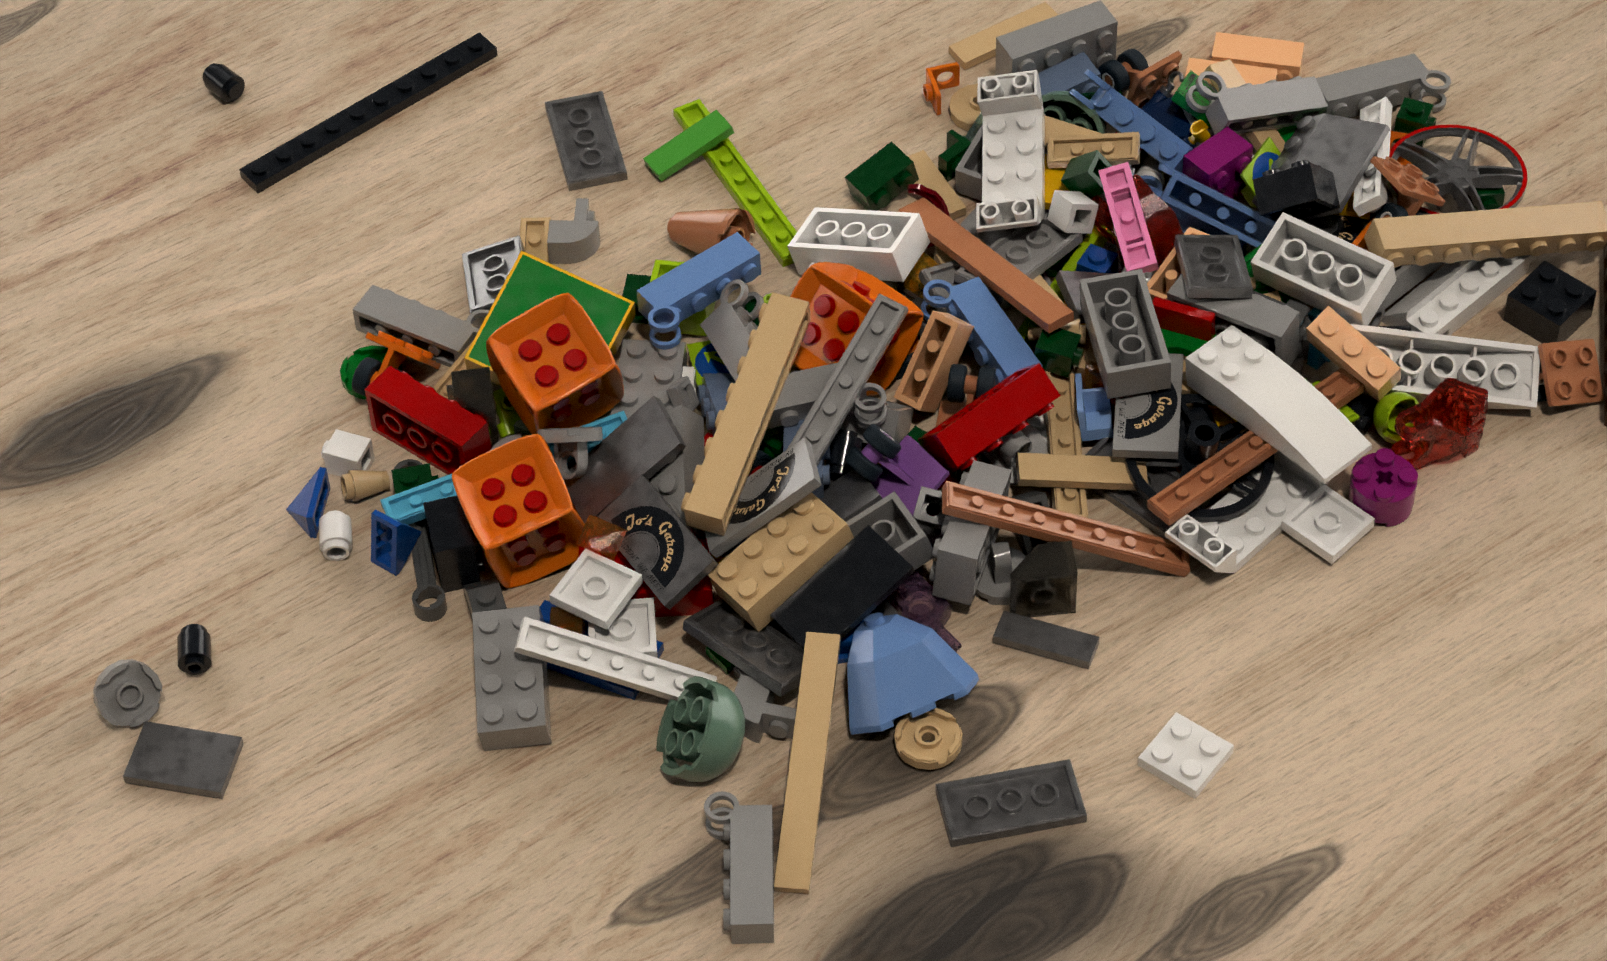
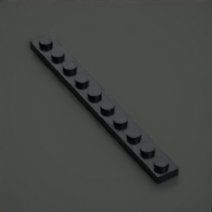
[239,32,498,194]

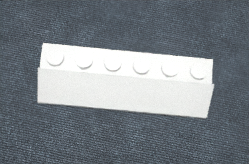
[1381,255,1538,335]

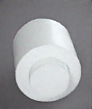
[319,510,352,561]

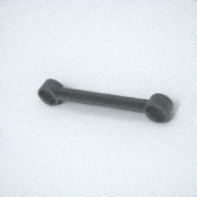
[393,459,447,622]

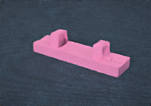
[1098,162,1159,273]

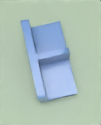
[1075,373,1114,442]

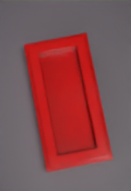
[1152,297,1215,341]

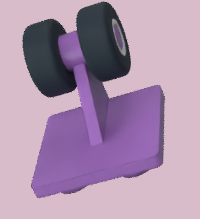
[844,424,949,516]

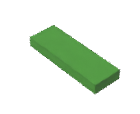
[643,110,734,182]

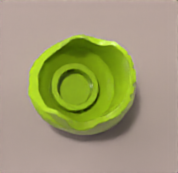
[1373,391,1425,445]

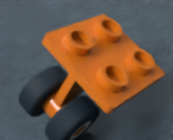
[352,330,441,396]

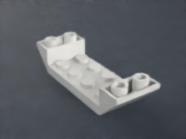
[976,70,1045,233]
[1165,451,1330,574]

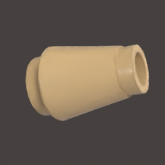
[340,470,390,502]

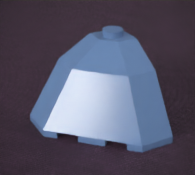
[847,612,979,735]

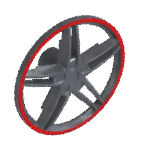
[1388,125,1528,215]

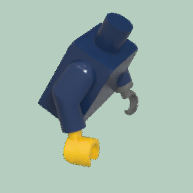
[1140,71,1211,158]

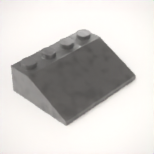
[1252,113,1390,221]

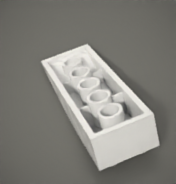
[1351,324,1540,409]
[1185,325,1372,484]

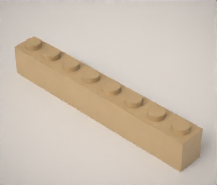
[1364,201,1607,268]
[681,292,811,536]

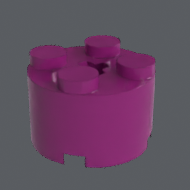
[1348,448,1418,527]

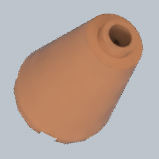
[667,208,755,254]

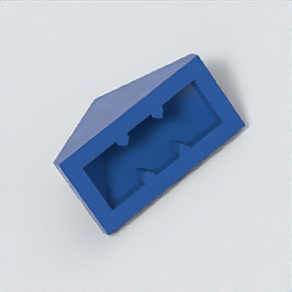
[286,467,330,538]
[371,510,422,576]

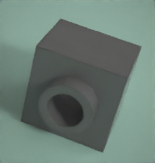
[913,486,949,530]

